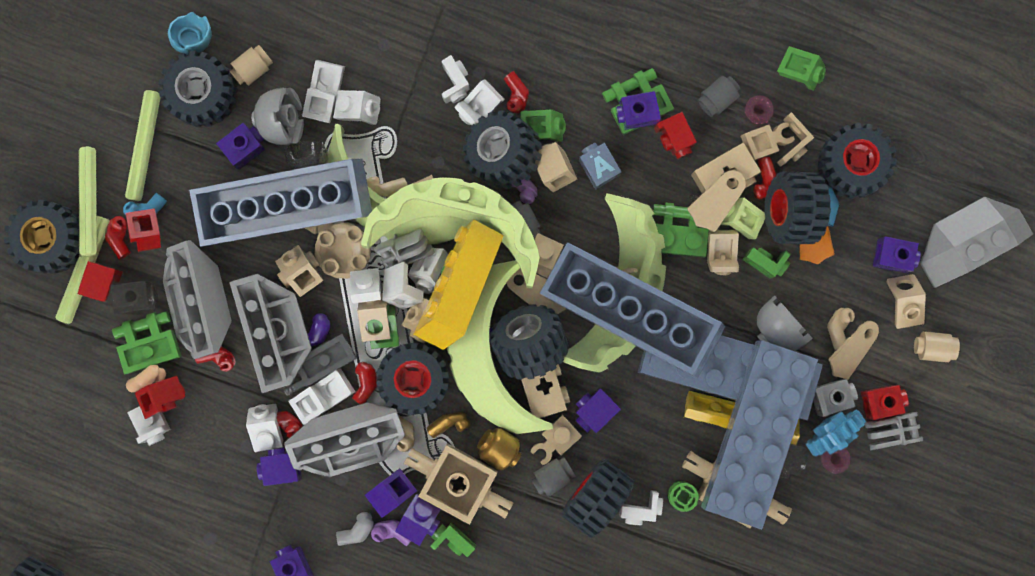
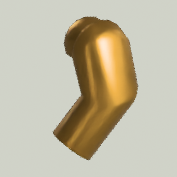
[427,412,471,438]

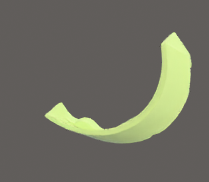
[328,124,494,245]
[361,178,540,289]
[563,193,666,372]
[447,260,553,434]

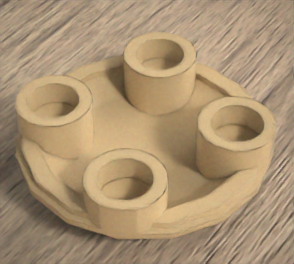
[315,223,371,279]

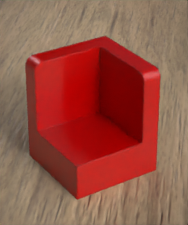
[77,261,123,302]

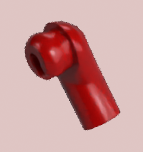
[503,71,529,113]
[753,157,776,200]
[105,216,131,260]
[195,346,236,372]
[352,362,377,404]
[277,411,303,438]

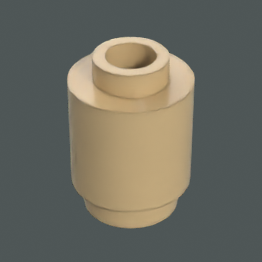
[229,45,273,86]
[914,332,960,362]

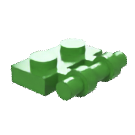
[602,68,674,135]
[653,202,709,258]
[112,311,181,374]

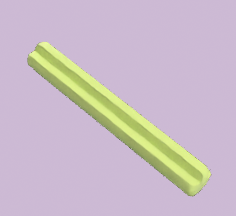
[125,90,160,201]
[79,146,97,256]
[56,216,110,324]

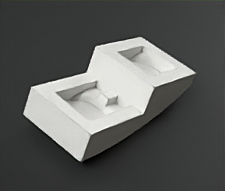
[302,60,345,123]
[288,368,355,425]

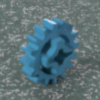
[805,410,866,457]

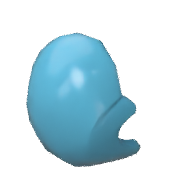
[167,12,212,55]

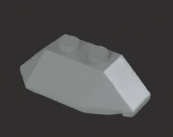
[920,197,1033,288]
[163,240,232,359]
[229,274,312,393]
[284,403,405,477]

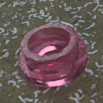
[745,96,774,124]
[821,448,850,474]

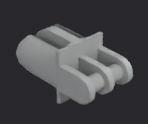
[374,229,435,268]
[865,412,923,450]

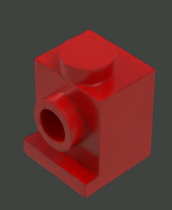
[654,112,697,159]
[126,208,161,252]
[135,376,185,419]
[860,385,909,420]

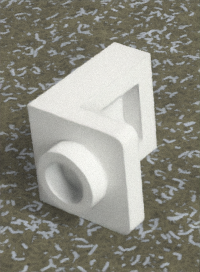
[442,56,470,103]
[455,80,505,125]
[333,90,380,125]
[350,268,382,303]
[246,404,283,452]
[619,490,663,525]

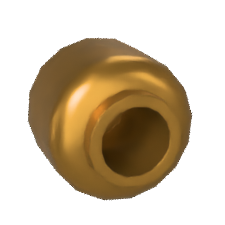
[477,428,521,470]

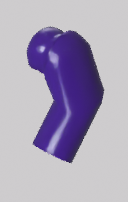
[307,313,330,347]

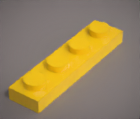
[684,391,800,445]

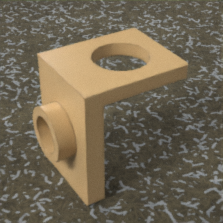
[777,112,814,167]
[887,274,926,329]
[357,293,390,342]

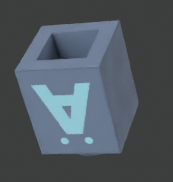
[579,143,621,190]

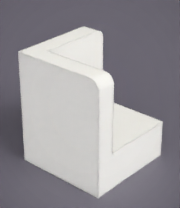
[382,262,424,309]

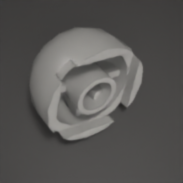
[251,88,304,145]
[757,295,813,351]

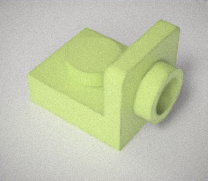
[720,198,765,239]

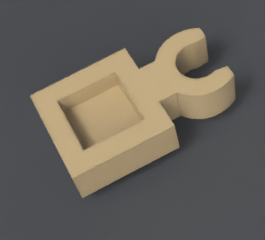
[741,123,795,161]
[531,415,582,465]

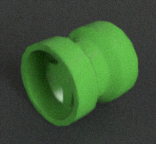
[667,481,699,512]

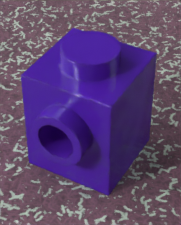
[616,91,661,130]
[216,123,265,170]
[873,236,921,273]
[575,388,621,433]
[257,448,302,486]
[365,468,417,518]
[395,494,441,546]
[270,545,314,576]

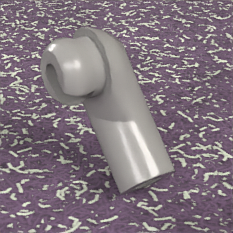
[336,512,374,546]

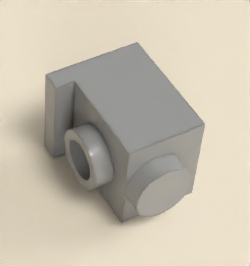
[813,379,858,417]

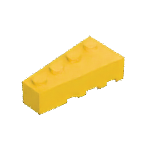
[413,219,504,350]

